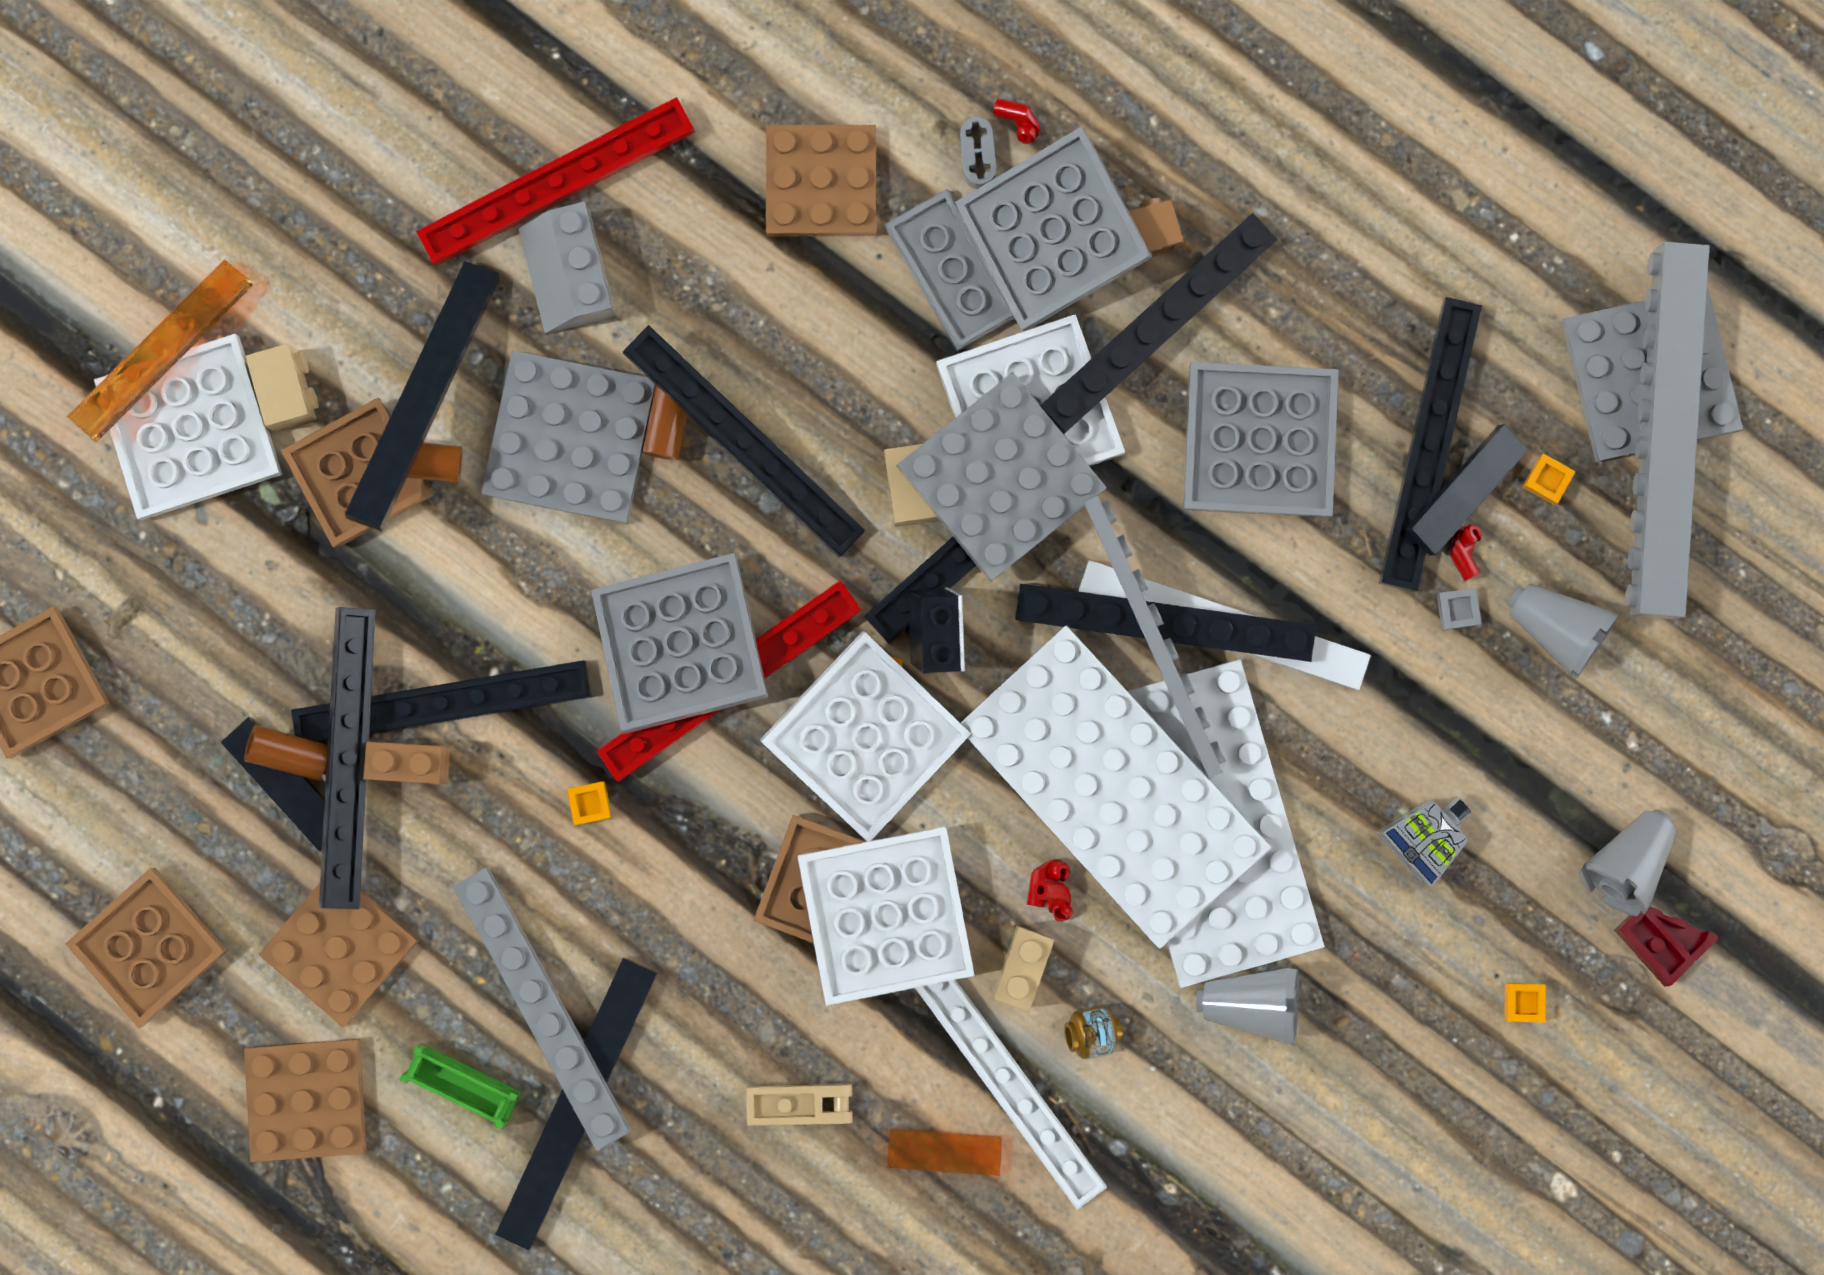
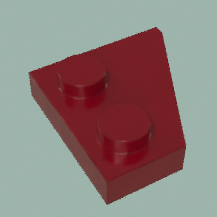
[1614,907,1719,987]

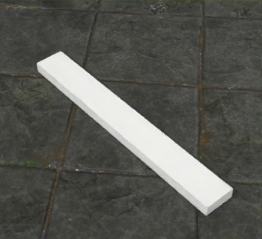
[1078,560,1371,691]
[915,980,1107,1210]

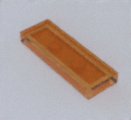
[887,1128,1002,1176]

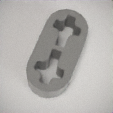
[960,116,996,189]

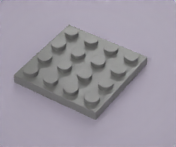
[955,126,1153,331]
[1561,287,1743,463]
[481,351,656,524]
[1183,362,1339,518]
[896,372,1107,582]
[591,553,768,734]

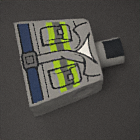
[1376,797,1472,887]

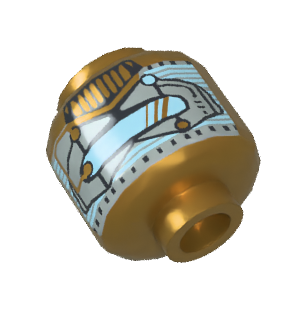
[1064,1006,1123,1059]

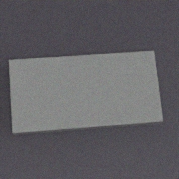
[884,188,1015,352]

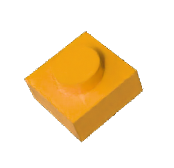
[1522,453,1576,505]
[567,781,612,826]
[1504,983,1546,1023]

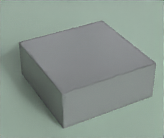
[1436,588,1482,631]

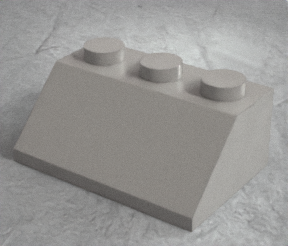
[518,201,617,335]

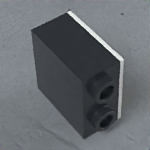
[908,588,965,674]

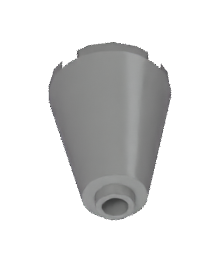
[1507,584,1618,678]
[1579,810,1677,916]
[1196,968,1299,1044]

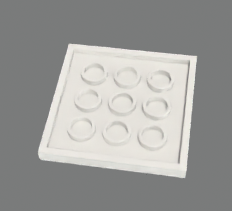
[936,314,1125,466]
[94,334,283,521]
[760,631,971,842]
[797,826,974,1006]

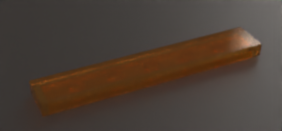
[66,259,253,443]

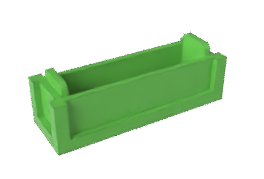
[399,1043,522,1130]

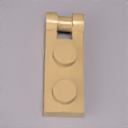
[746,1083,853,1126]

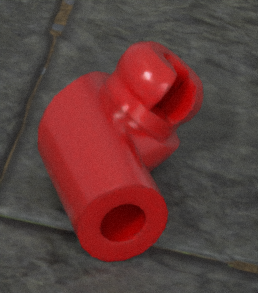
[993,98,1040,144]
[1449,524,1482,581]
[1026,859,1070,908]
[1033,881,1073,922]

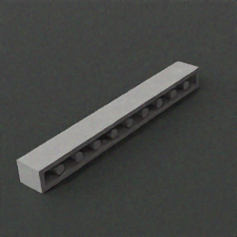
[1625,242,1710,620]

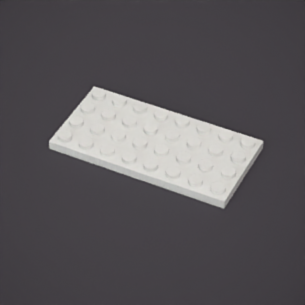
[960,625,1272,949]
[1128,659,1325,988]

